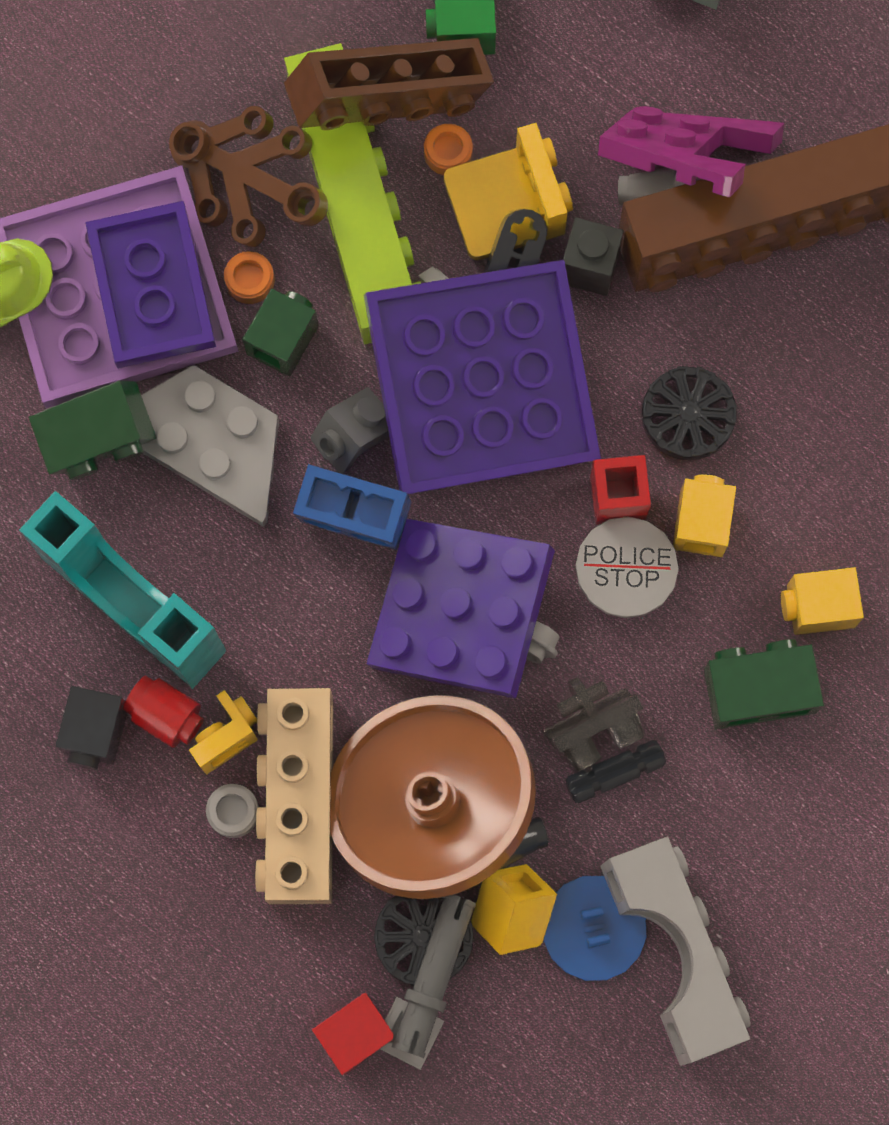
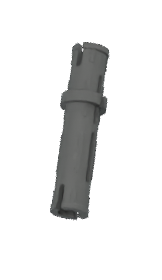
[391,895,476,1058]

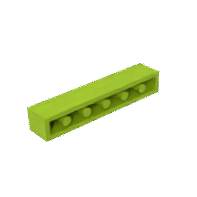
[284,43,421,345]

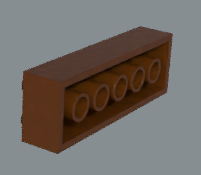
[618,124,889,292]

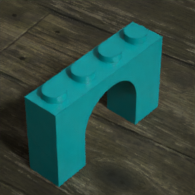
[19,491,226,689]

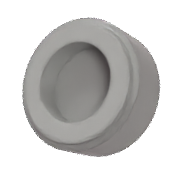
[206,784,259,838]

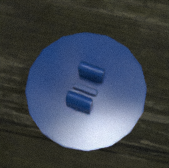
[543,876,647,981]

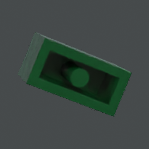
[28,380,157,480]
[704,639,824,730]

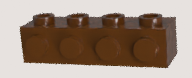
[284,38,494,130]

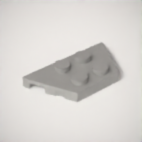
[141,365,279,527]

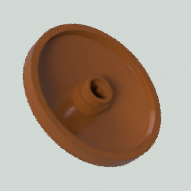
[330,695,536,899]

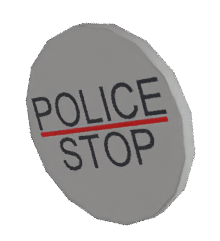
[575,517,679,619]

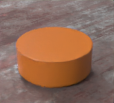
[424,124,473,175]
[224,251,275,304]

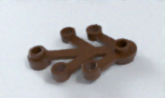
[169,106,328,248]

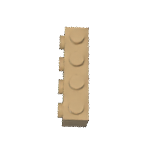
[255,688,333,904]

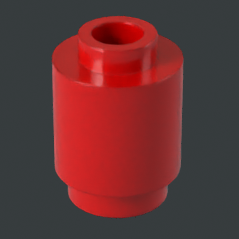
[123,675,204,748]

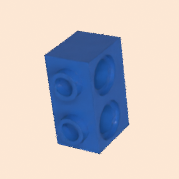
[293,464,412,550]

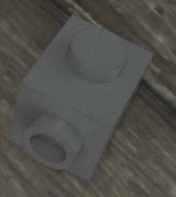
[311,387,390,474]

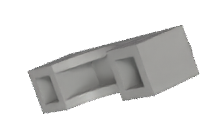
[600,836,751,1066]

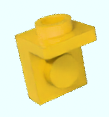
[189,690,258,775]

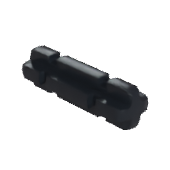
[566,740,666,803]

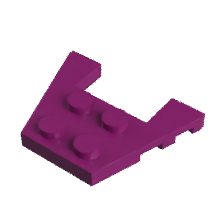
[598,106,785,197]

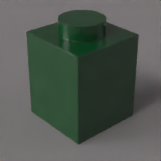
[242,288,319,377]

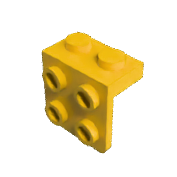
[444,123,573,260]

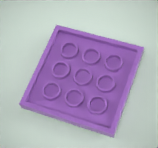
[0,166,239,408]

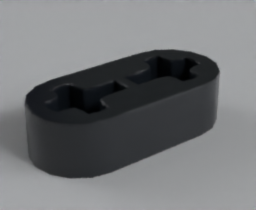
[484,209,547,273]

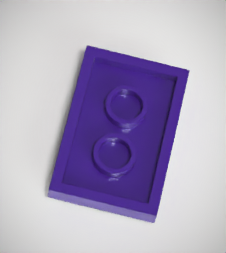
[85,201,216,369]

